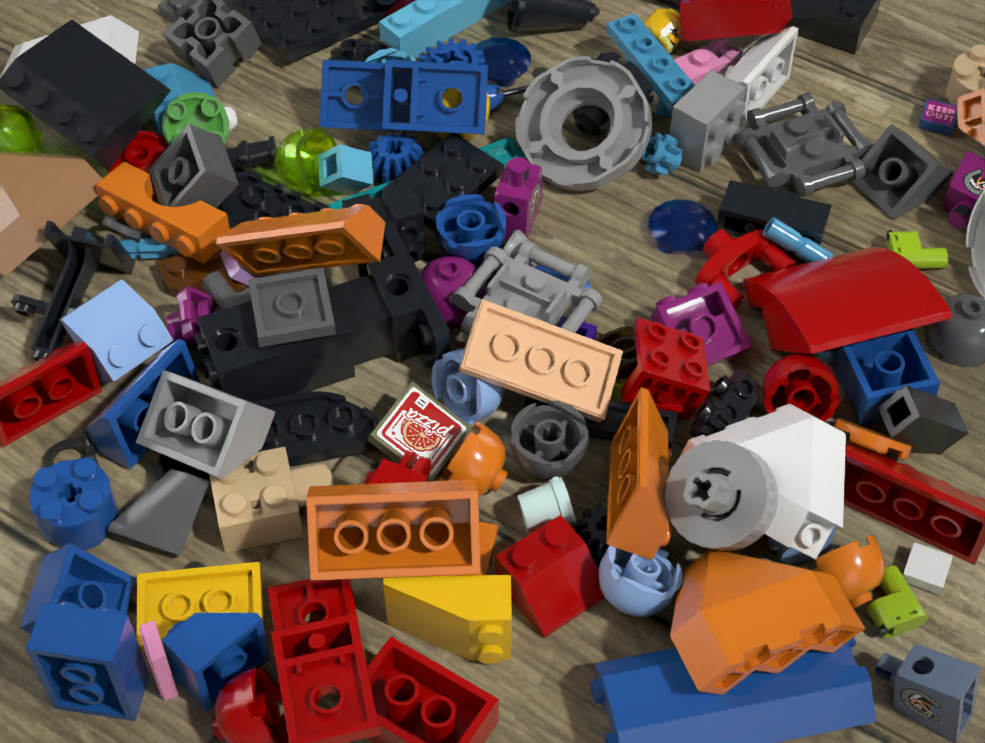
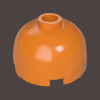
[437,421,508,498]
[800,535,885,608]

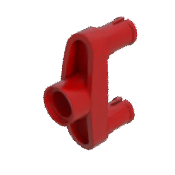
[695,229,795,310]

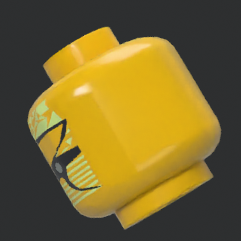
[643,8,684,53]

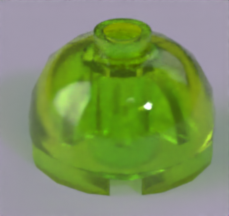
[0,103,43,153]
[275,128,336,196]

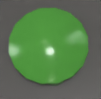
[162,92,230,145]

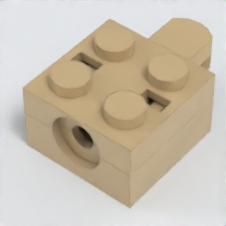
[209,447,333,553]

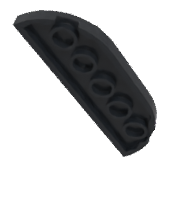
[156,391,380,482]

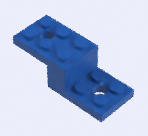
[320,60,488,135]

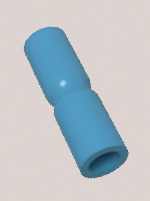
[762,217,833,263]

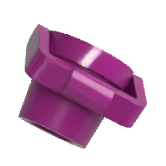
[167,286,216,348]

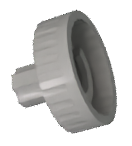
[664,440,778,551]

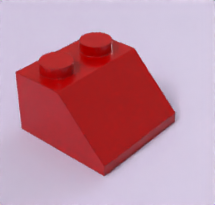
[495,515,605,638]

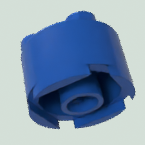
[29,457,119,550]

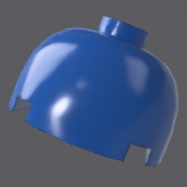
[436,194,506,264]

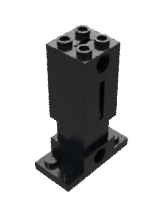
[194,226,450,402]

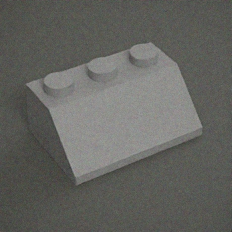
[136,370,275,479]

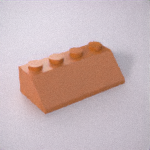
[216,204,386,276]
[606,387,673,560]
[306,480,481,580]

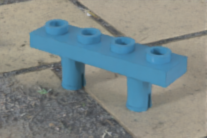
[606,13,695,118]

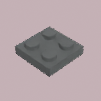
[248,267,336,347]

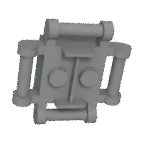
[451,240,603,334]

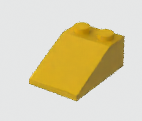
[383,575,512,664]

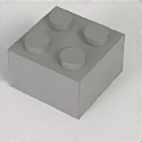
[670,70,745,173]

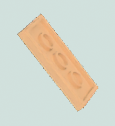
[458,299,623,423]

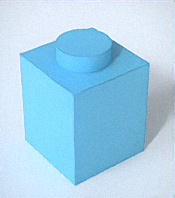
[318,144,373,195]

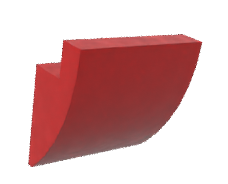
[743,247,953,354]

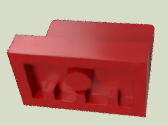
[621,318,711,420]

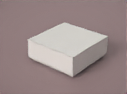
[903,542,953,595]

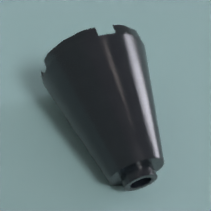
[507,0,596,32]

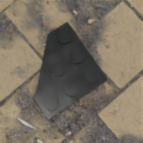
[222,170,330,229]

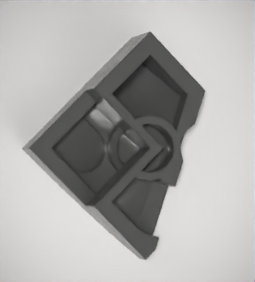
[107,469,209,557]

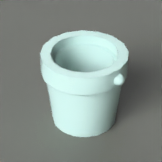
[517,476,576,534]

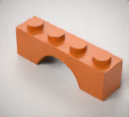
[95,161,230,264]

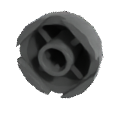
[925,294,985,368]
[511,401,588,479]

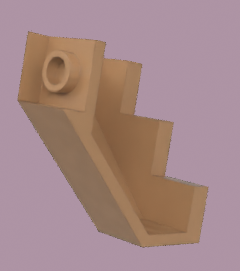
[0,151,102,277]

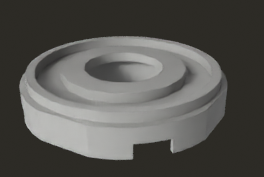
[515,56,652,191]

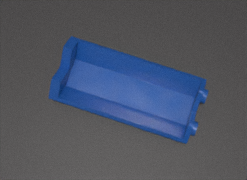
[590,637,876,743]

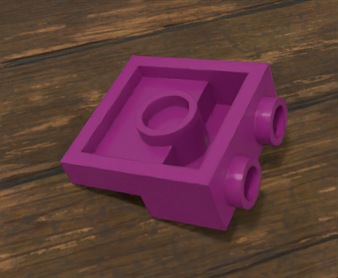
[650,282,753,367]

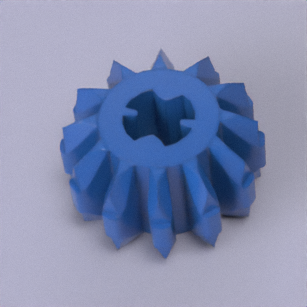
[368,131,424,183]

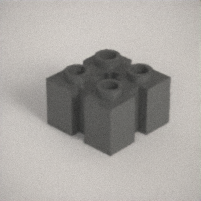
[163,0,262,87]

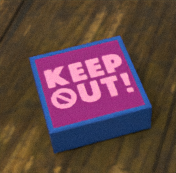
[918,98,958,136]

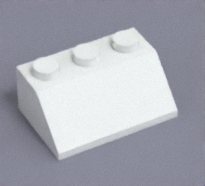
[724,26,798,131]

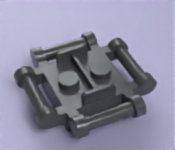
[736,92,873,197]

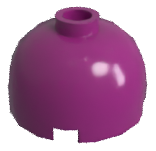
[420,256,486,328]

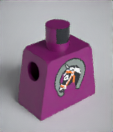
[942,151,985,229]
[494,157,543,240]

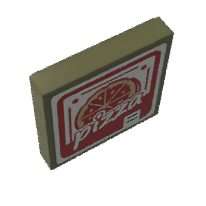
[366,382,471,482]

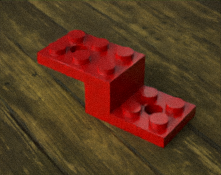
[268,578,381,743]

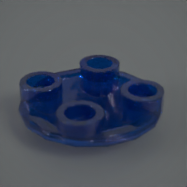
[469,37,531,87]
[648,199,717,254]

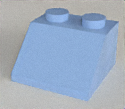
[59,280,174,382]

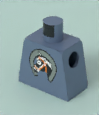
[875,645,980,743]

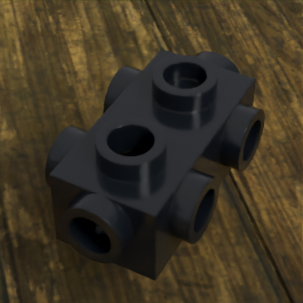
[689,369,763,438]

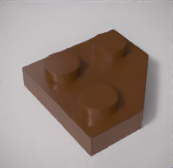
[155,249,246,308]

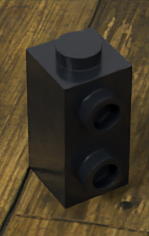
[878,385,969,455]

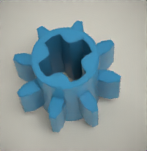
[641,133,682,176]

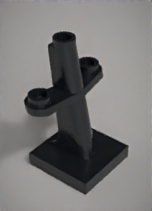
[11,221,136,361]

